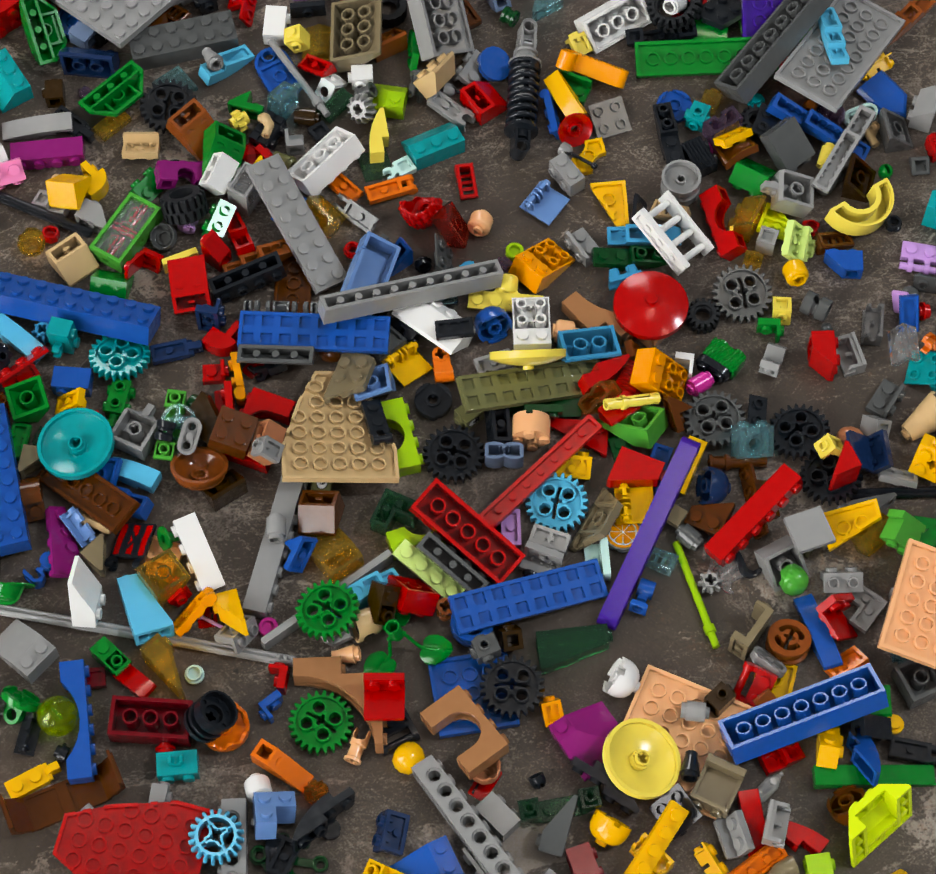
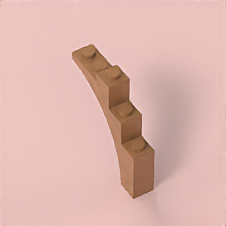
[561,291,663,348]
[293,656,388,754]

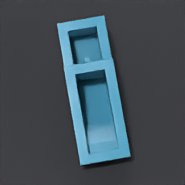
[198,44,255,86]
[112,457,163,494]

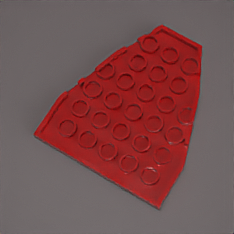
[52,800,217,874]

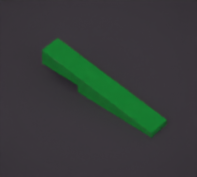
[812,765,936,789]

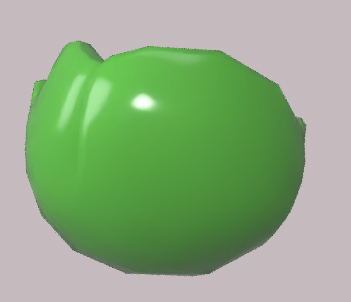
[779,564,809,596]

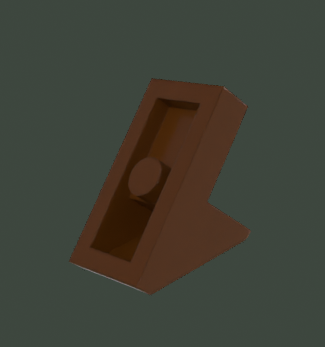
[661,393,693,433]

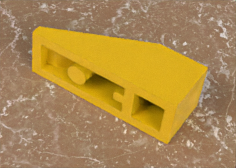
[212,588,249,636]

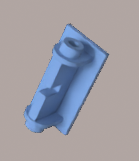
[59,506,96,548]

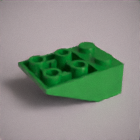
[202,121,246,181]

